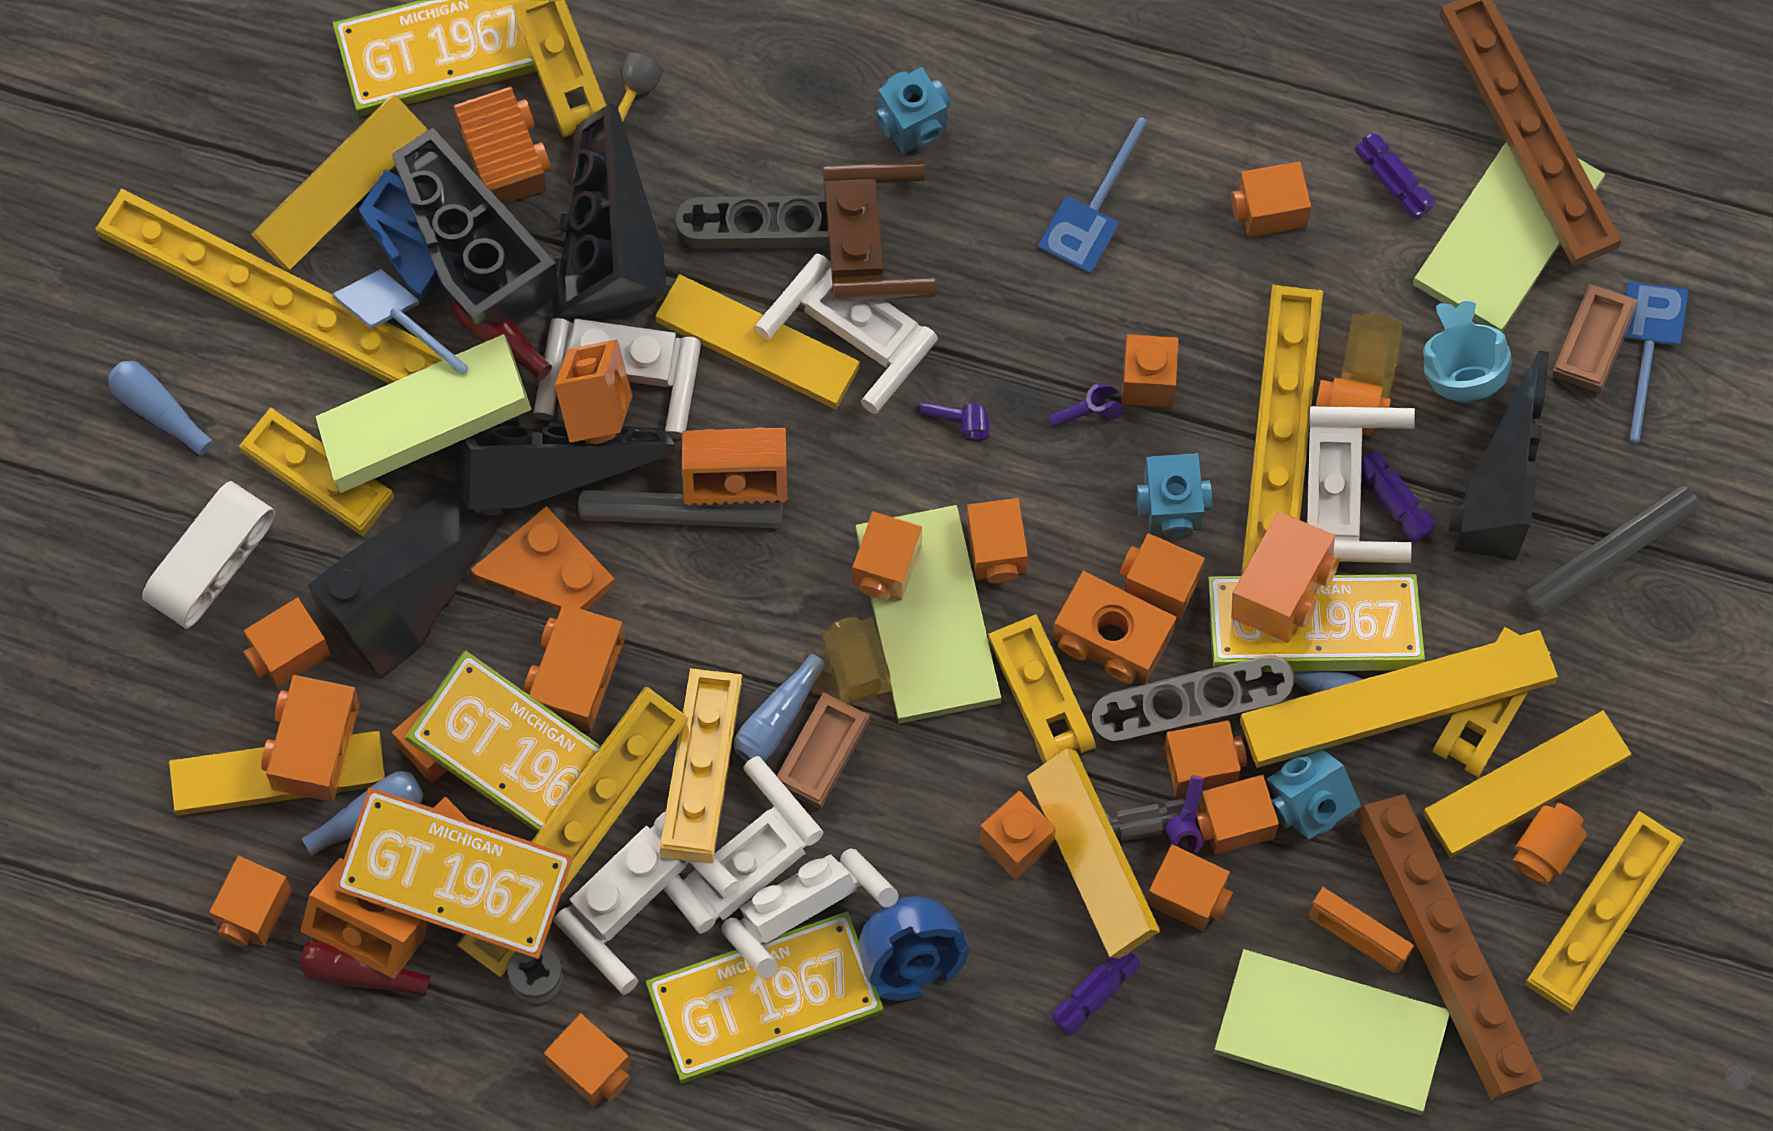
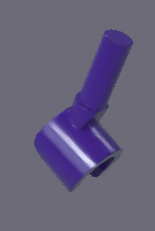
[1049,383,1124,427]
[919,401,990,441]
[1166,775,1204,854]

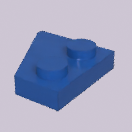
[359,170,438,302]

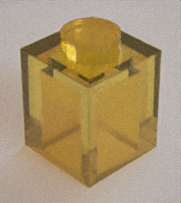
[1340,312,1403,398]
[822,617,891,704]

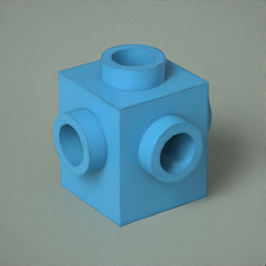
[875,67,951,155]
[1136,453,1212,538]
[1266,749,1361,839]

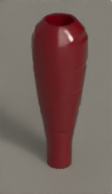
[453,301,552,380]
[300,939,431,996]

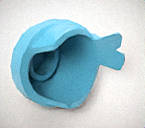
[1423,300,1512,404]

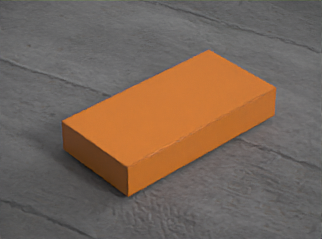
[1308,887,1414,974]

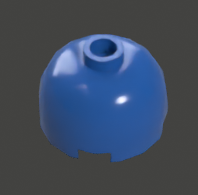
[858,896,970,1001]

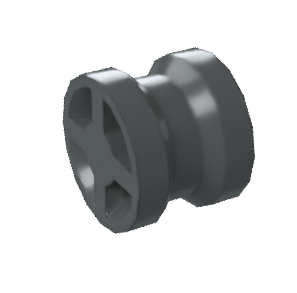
[507,946,564,1006]

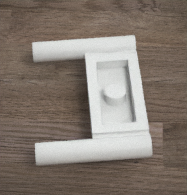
[754,254,938,414]
[533,318,701,439]
[1307,406,1415,563]
[663,756,823,933]
[554,812,739,995]
[722,849,898,978]

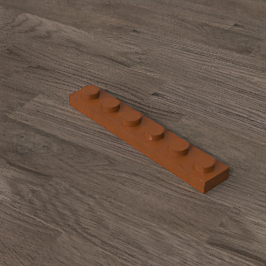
[1439,0,1622,267]
[1354,794,1543,1101]

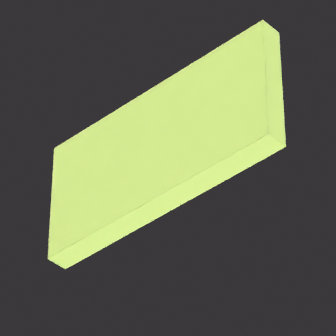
[1413,142,1605,332]
[316,334,532,493]
[856,505,1001,724]
[1213,949,1450,1115]

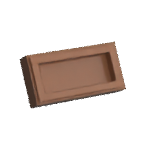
[1553,284,1637,394]
[777,692,870,810]

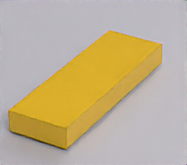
[239,407,395,537]

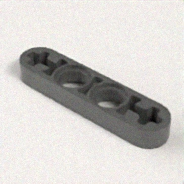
[675,195,829,249]

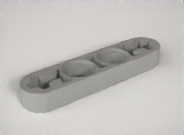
[1092,655,1295,741]

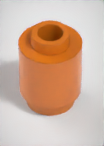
[1316,377,1391,437]
[1512,803,1587,885]

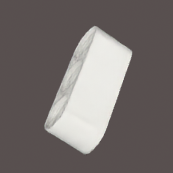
[142,481,275,629]

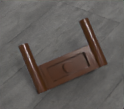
[823,161,936,302]

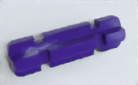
[1355,133,1435,219]
[1361,451,1436,543]
[1052,951,1140,1036]

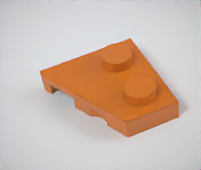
[471,506,616,612]

